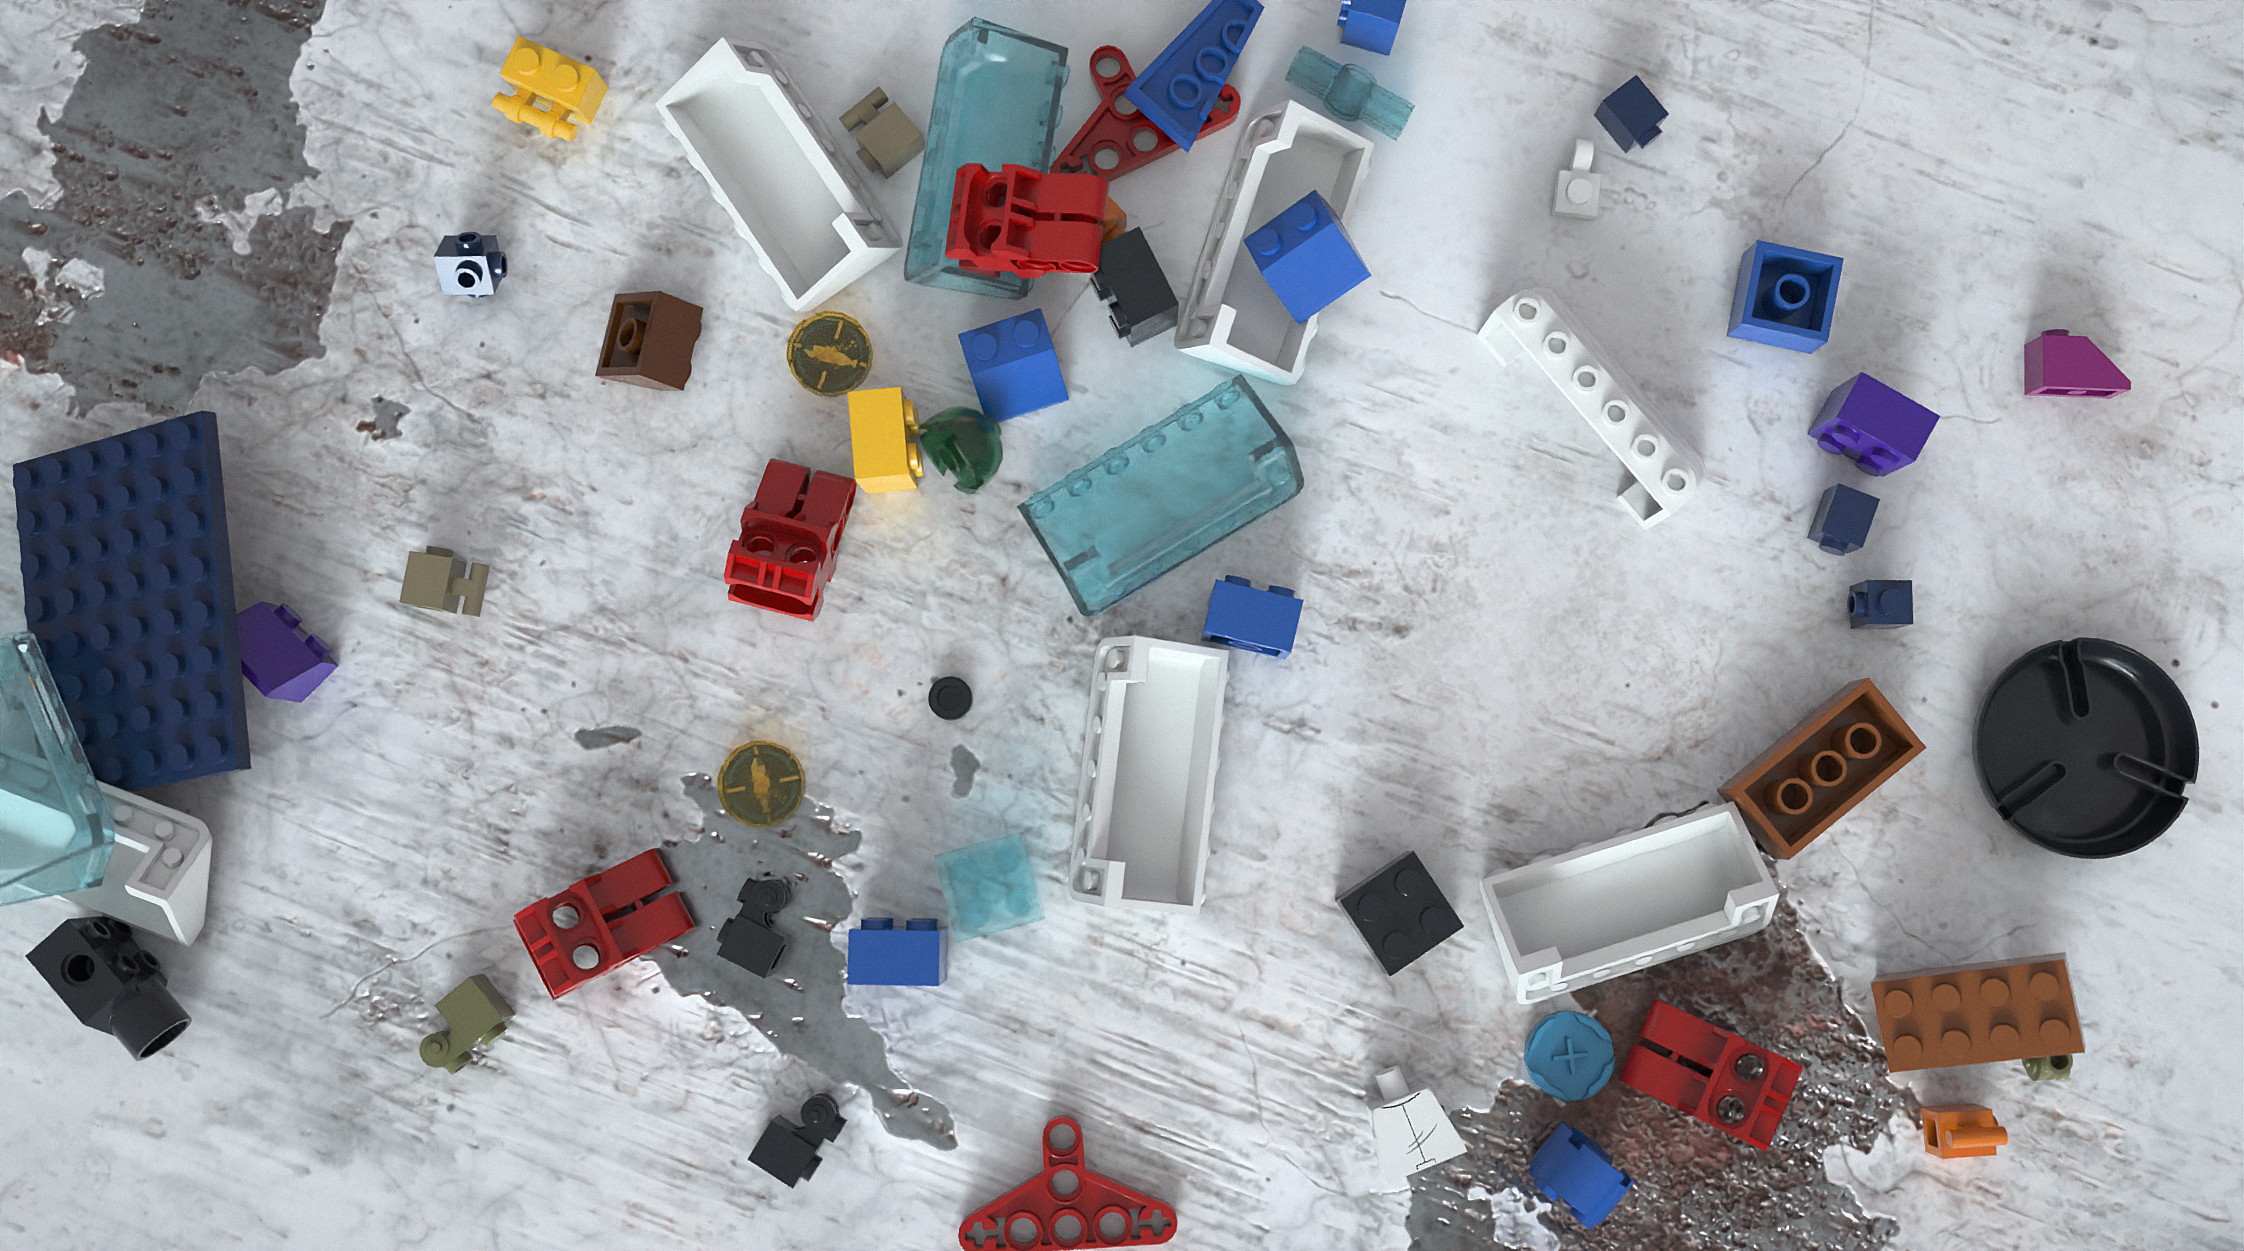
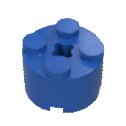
[1527,1120,1635,1230]

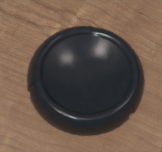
[1972,637,2199,859]

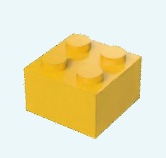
[848,387,924,494]

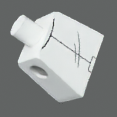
[1366,1066,1467,1183]

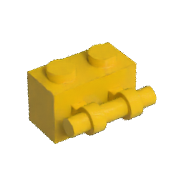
[492,36,608,142]

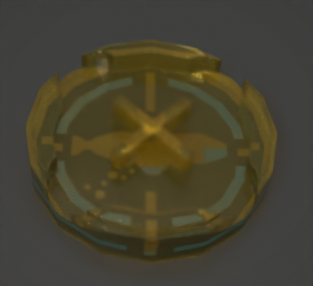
[786,310,873,397]
[717,741,806,827]

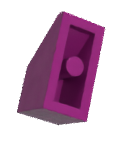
[2024,329,2131,399]

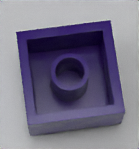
[1808,372,1940,477]

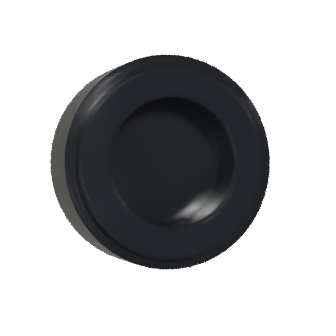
[928,676,973,721]

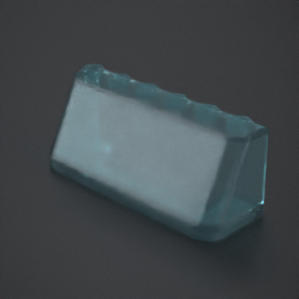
[904,17,1070,300]
[1017,374,1304,617]
[0,631,115,907]

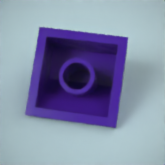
[236,601,339,703]

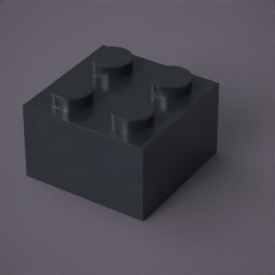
[1089,227,1179,348]
[1335,851,1465,977]

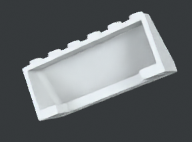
[655,37,903,312]
[1174,99,1375,386]
[1477,287,1706,530]
[1068,635,1230,916]
[0,744,213,948]
[1480,801,1779,1004]

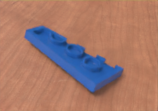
[1123,0,1265,153]

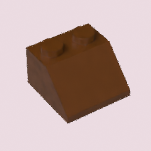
[595,291,703,391]

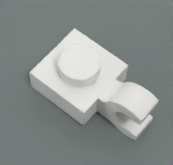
[1552,139,1602,220]

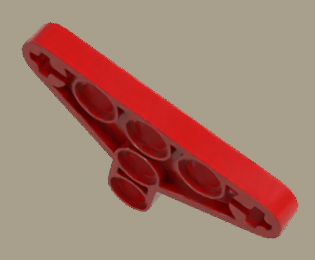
[1050,45,1241,182]
[958,1115,1178,1251]

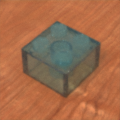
[934,832,1046,943]

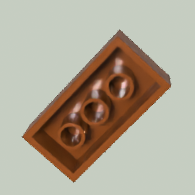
[1717,678,1927,860]
[1871,952,2086,1073]

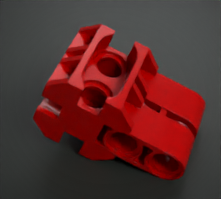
[945,163,1110,279]
[724,458,857,622]
[513,848,696,1001]
[1618,999,1803,1152]

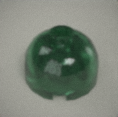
[919,406,1003,495]

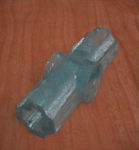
[1285,45,1416,141]

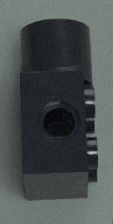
[25,916,192,1061]

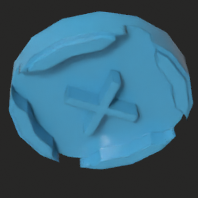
[1524,1010,1615,1101]

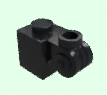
[717,877,792,978]
[747,1093,847,1189]

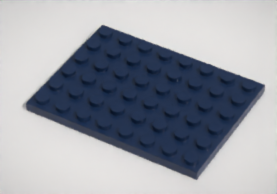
[13,410,252,792]

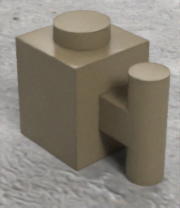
[839,87,926,179]
[399,546,490,617]

